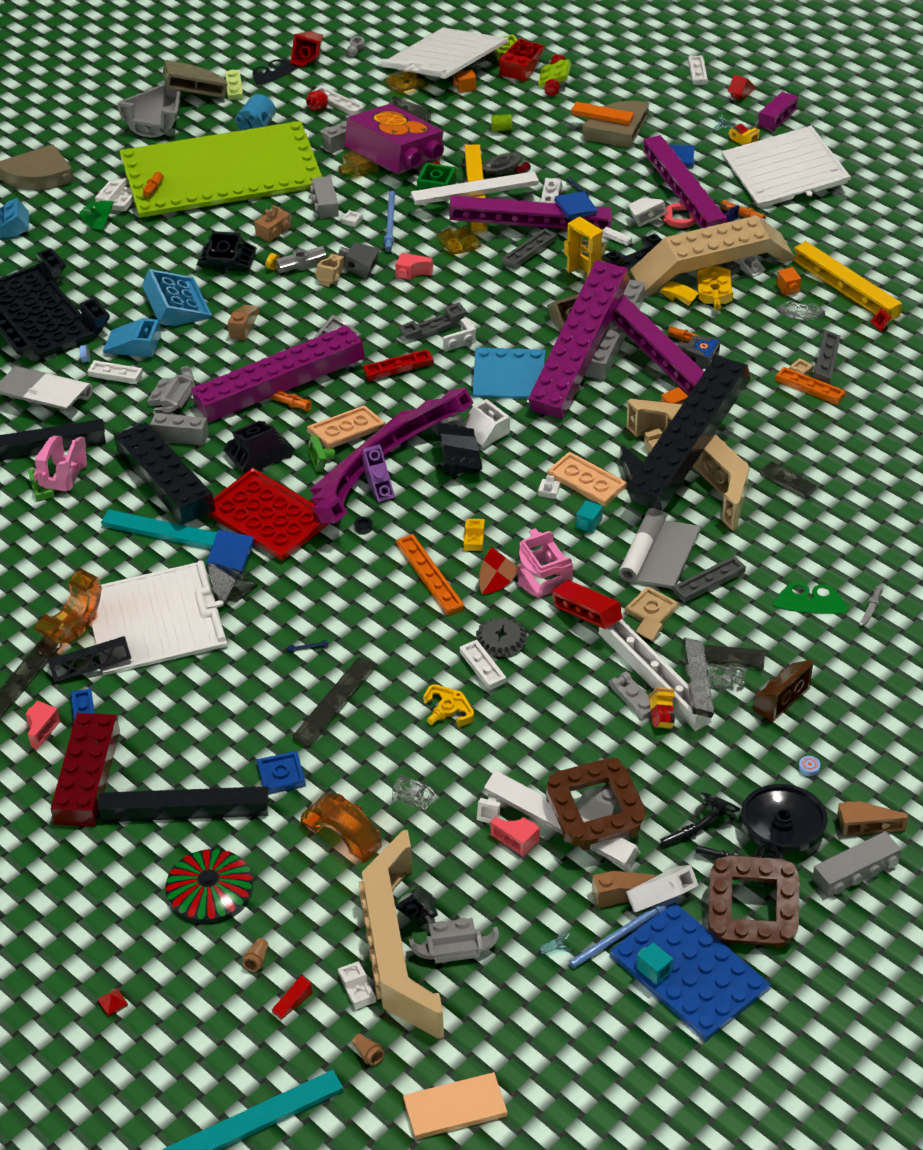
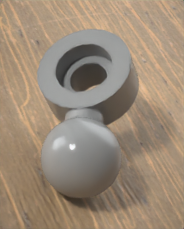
[346,36,365,57]

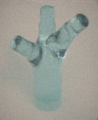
[715,115,737,129]
[539,931,571,955]

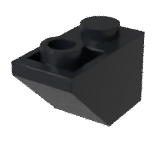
[395,886,438,926]

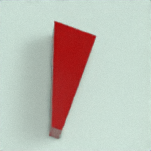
[272,975,313,1020]

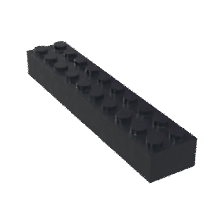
[627,355,750,511]

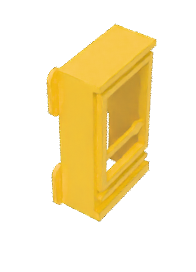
[564,216,603,277]

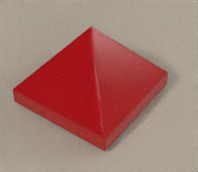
[870,308,892,332]
[97,988,128,1016]

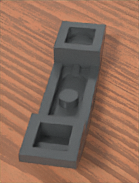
[399,302,467,339]

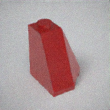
[290,31,323,67]

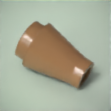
[243,938,269,972]
[352,1034,385,1066]

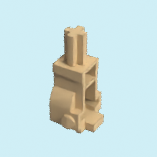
[315,254,345,287]

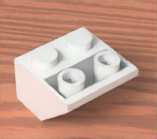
[461,399,510,449]

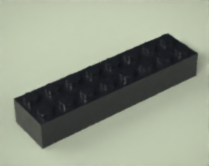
[114,422,216,525]

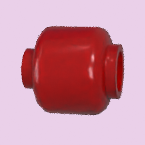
[306,90,329,111]

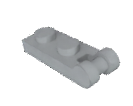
[609,671,651,720]

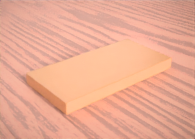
[307,405,386,450]
[547,452,627,507]
[403,1072,507,1140]

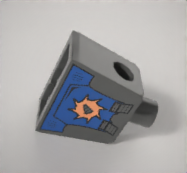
[678,336,721,370]

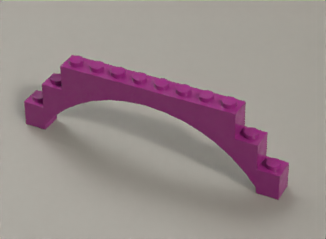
[310,388,474,524]

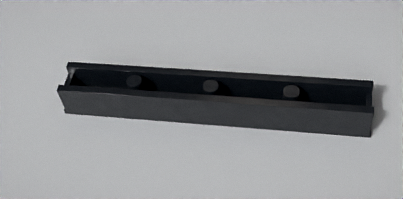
[0,419,106,461]
[98,786,269,822]

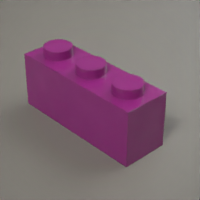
[758,91,798,131]

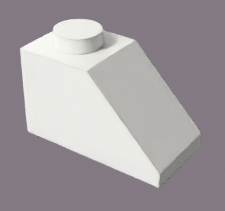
[628,198,668,227]

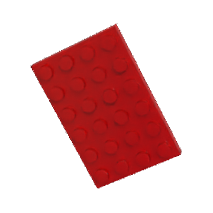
[207,468,329,561]

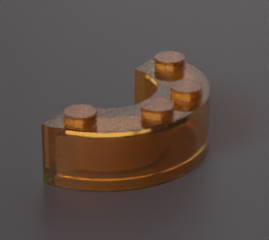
[33,568,102,644]
[300,793,382,863]

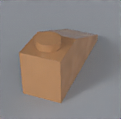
[228,305,261,340]
[837,801,908,837]
[592,871,655,909]

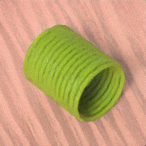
[491,114,512,132]

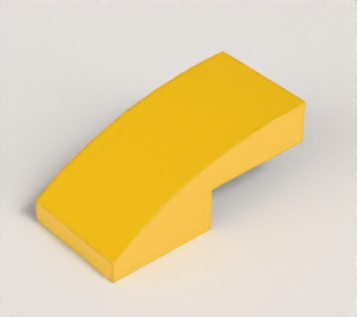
[660,281,699,306]
[464,519,485,551]

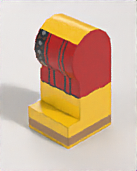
[729,124,760,145]
[649,687,675,729]

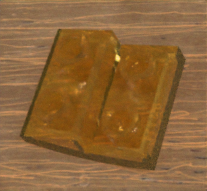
[384,70,425,93]
[437,224,482,254]

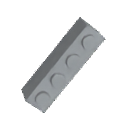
[812,831,901,898]

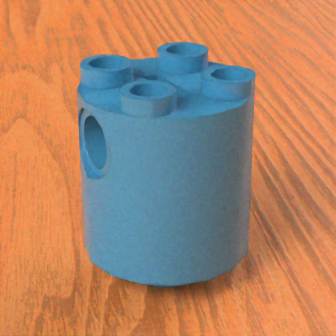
[235,94,276,130]

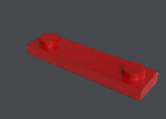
[363,349,434,381]

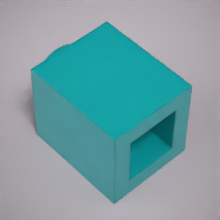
[576,500,603,533]
[637,942,673,985]

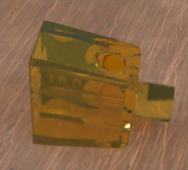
[338,150,378,178]

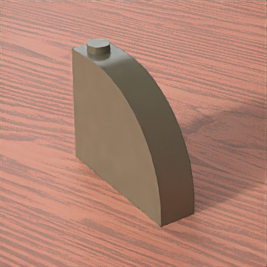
[162,60,227,98]
[582,101,649,148]
[0,144,74,190]

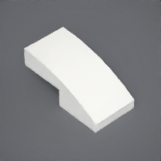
[338,961,376,1010]

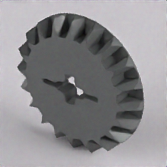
[482,153,522,175]
[476,617,527,657]

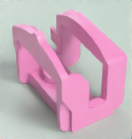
[34,436,87,491]
[517,528,573,598]

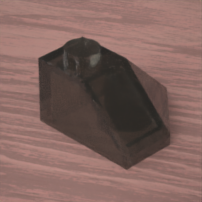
[208,562,258,603]

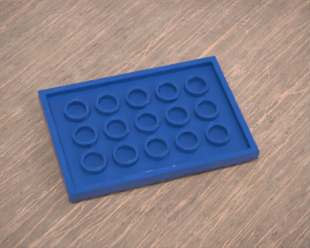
[610,902,771,1042]

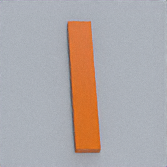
[396,534,465,616]

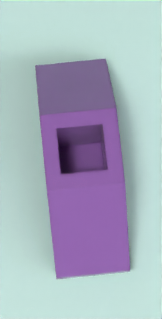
[362,444,395,502]

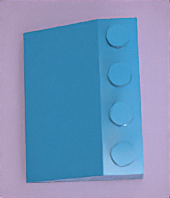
[142,269,212,326]
[473,347,545,399]

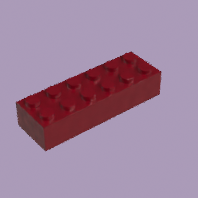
[50,713,120,827]

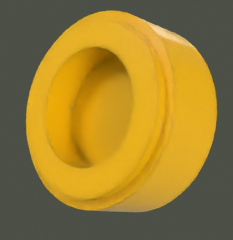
[265,253,280,270]

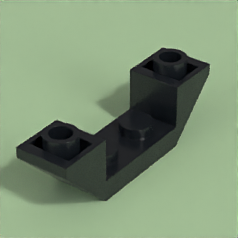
[602,233,663,272]

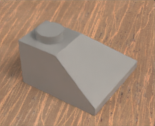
[576,785,621,820]

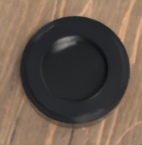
[354,517,373,534]

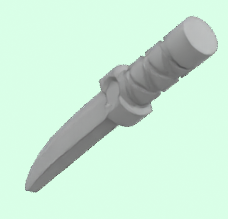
[859,586,884,626]

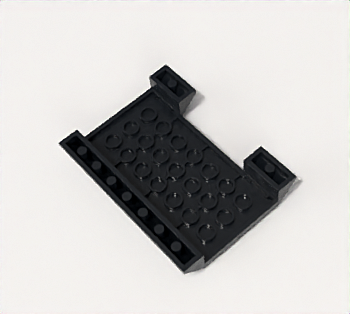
[0,248,110,361]

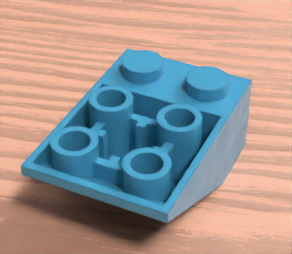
[0,198,29,239]
[103,318,161,357]

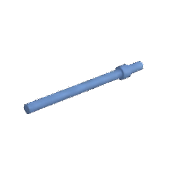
[384,191,395,252]
[569,896,679,969]

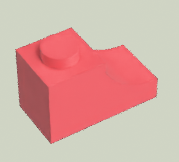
[395,253,433,280]
[26,701,61,750]
[490,817,540,857]

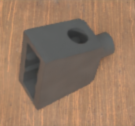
[338,242,380,279]

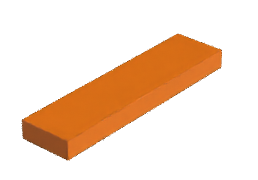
[571,102,634,125]
[775,367,846,405]

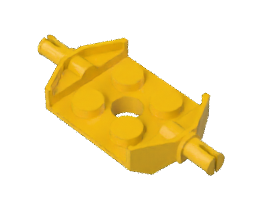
[697,265,733,310]

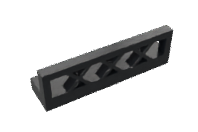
[48,636,132,682]

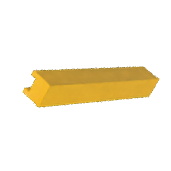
[464,144,487,231]
[793,241,902,322]

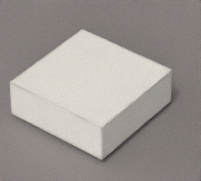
[341,210,363,227]

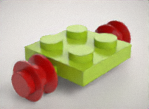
[538,54,571,96]

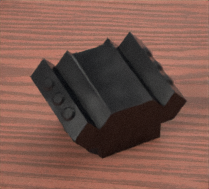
[196,231,257,272]
[223,420,295,473]
[437,422,483,476]

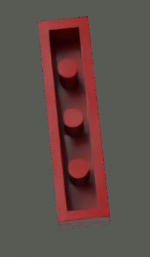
[551,580,623,629]

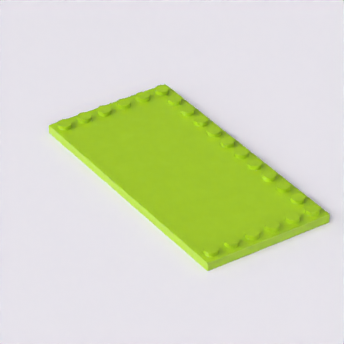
[120,121,322,218]

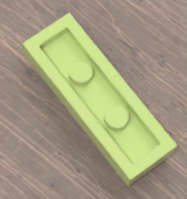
[225,70,243,100]

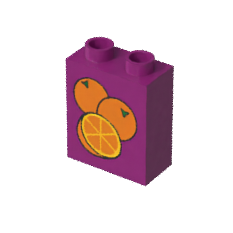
[344,103,444,174]

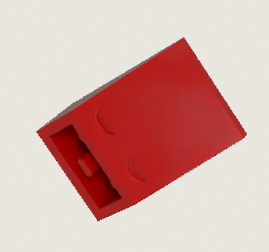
[499,39,545,82]

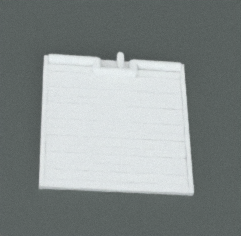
[380,27,509,79]
[721,126,851,208]
[84,561,228,676]

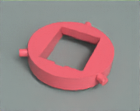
[663,201,697,228]

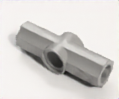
[275,246,327,273]

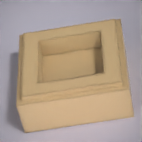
[789,358,814,375]
[636,616,664,642]

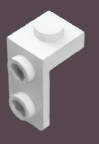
[541,178,563,203]
[443,318,476,352]

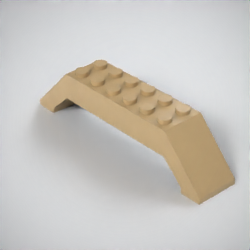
[630,215,794,295]
[626,399,749,531]
[359,830,444,1039]

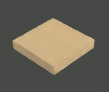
[625,586,679,624]

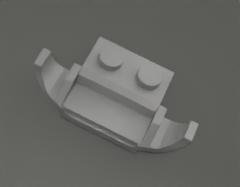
[147,366,195,414]
[409,918,499,963]

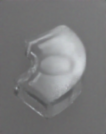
[777,300,825,320]

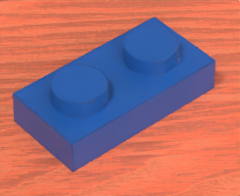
[71,689,95,720]

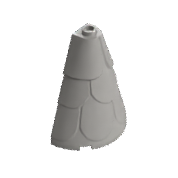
[118,84,180,138]

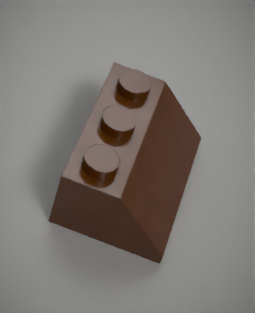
[753,660,813,723]

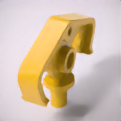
[423,685,474,728]

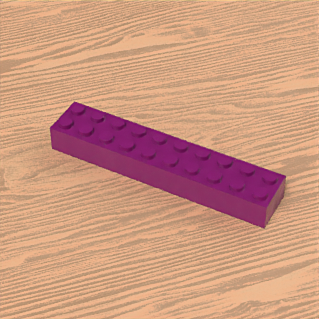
[528,260,630,419]
[191,325,365,422]

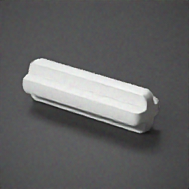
[602,227,632,246]

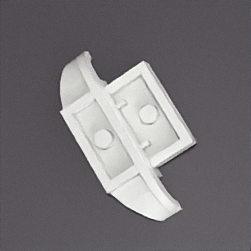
[95,178,134,212]

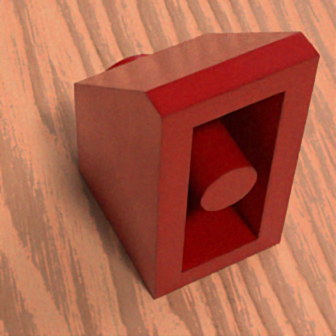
[728,74,756,100]

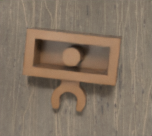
[254,205,292,242]

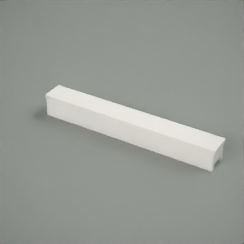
[598,619,712,731]
[484,770,641,870]

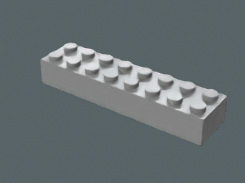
[584,279,645,380]

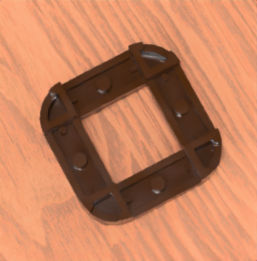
[546,758,646,850]
[708,856,799,949]

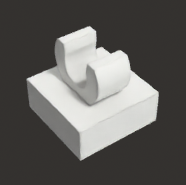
[538,475,560,499]
[476,797,501,823]

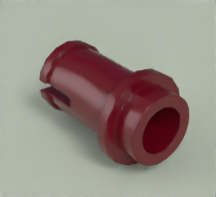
[513,161,531,175]

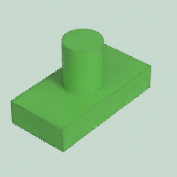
[308,436,335,473]

